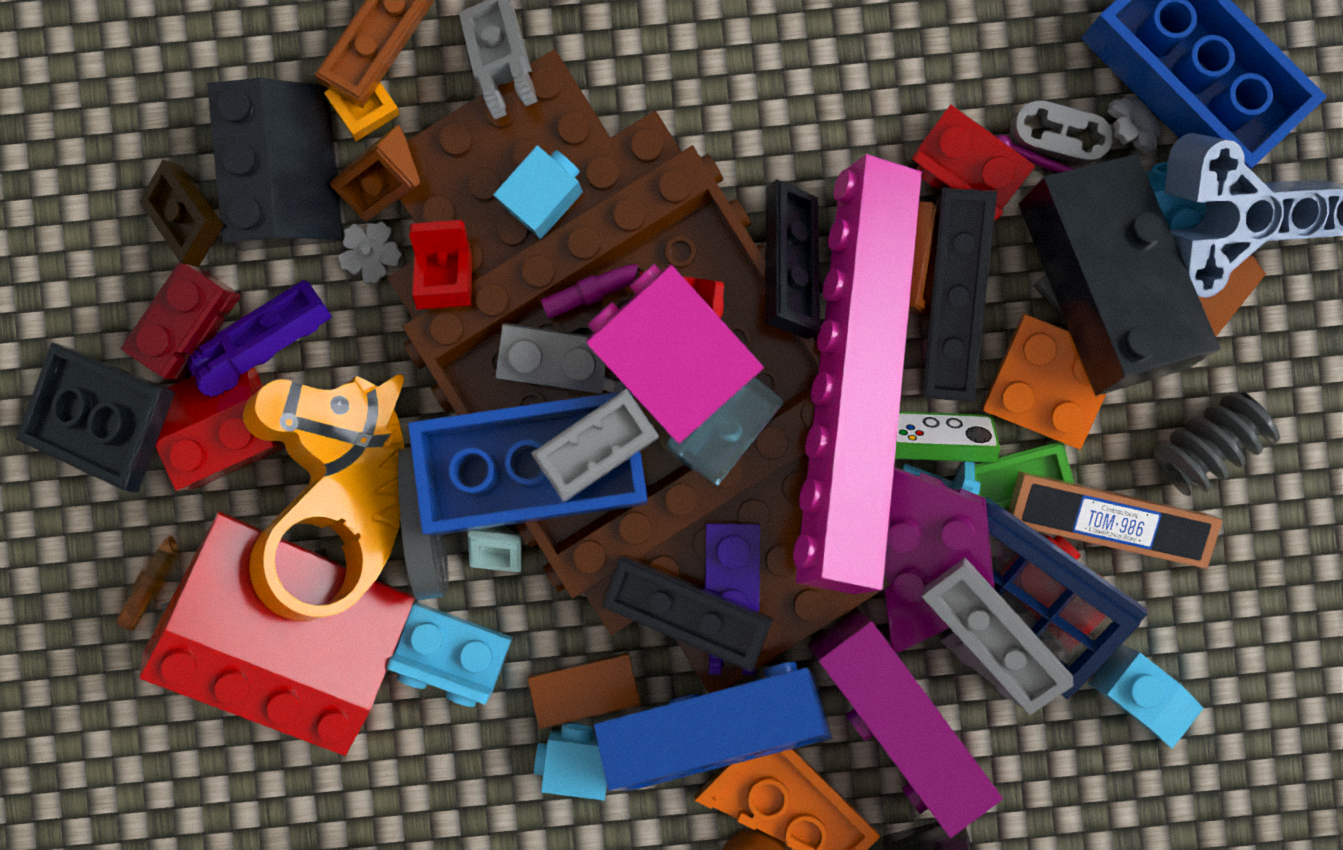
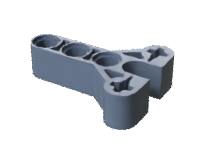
[1165,133,1343,298]

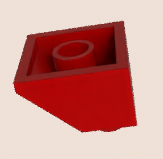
[155,366,286,491]

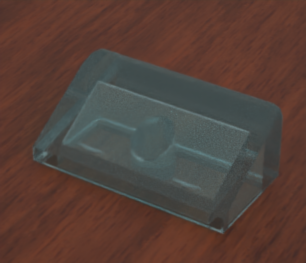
[667,377,784,486]

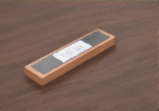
[1008,471,1223,569]

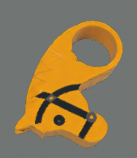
[243,374,404,621]

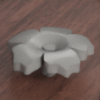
[1108,95,1162,155]
[338,221,403,284]

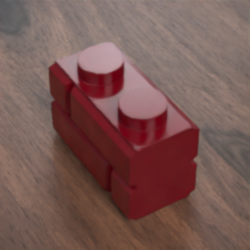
[120,261,242,380]

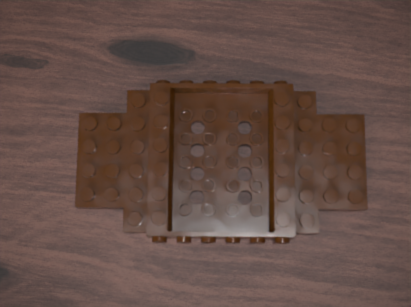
[387,49,890,693]

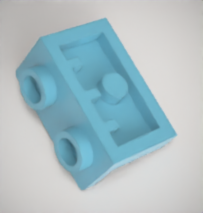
[386,602,513,707]

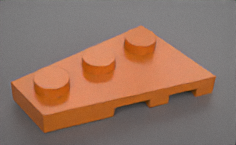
[694,749,880,850]

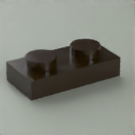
[139,159,224,267]

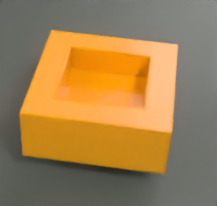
[324,82,400,142]

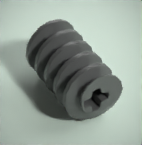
[1153,392,1280,496]

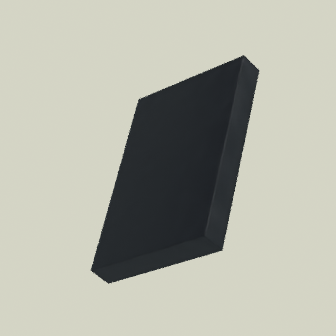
[16,342,175,493]

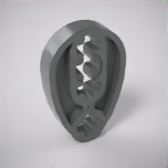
[398,447,449,600]

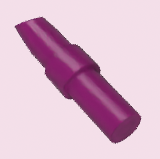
[540,264,638,319]

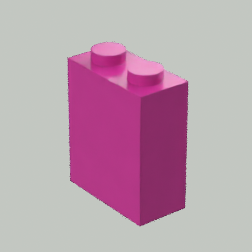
[586,264,764,444]

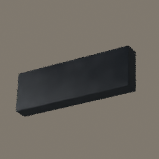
[765,179,820,339]
[601,555,774,672]

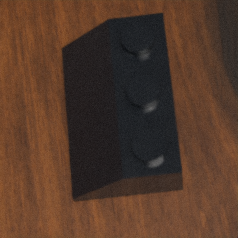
[207,78,344,251]

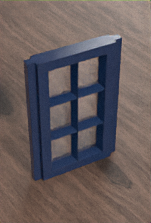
[985,497,1148,699]

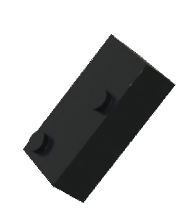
[1018,154,1221,396]

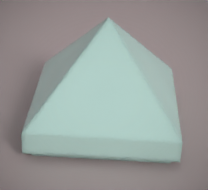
[468,526,522,572]

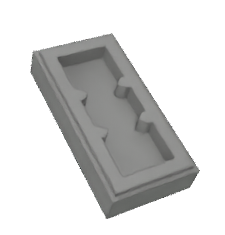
[531,389,659,502]

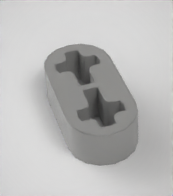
[1010,100,1113,165]

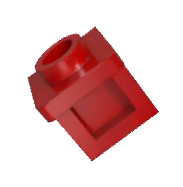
[409,220,472,310]

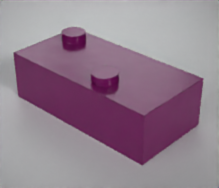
[808,608,1003,839]

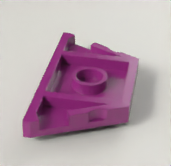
[884,467,995,652]

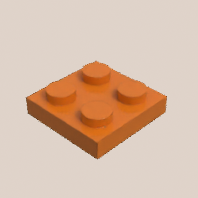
[981,313,1107,450]

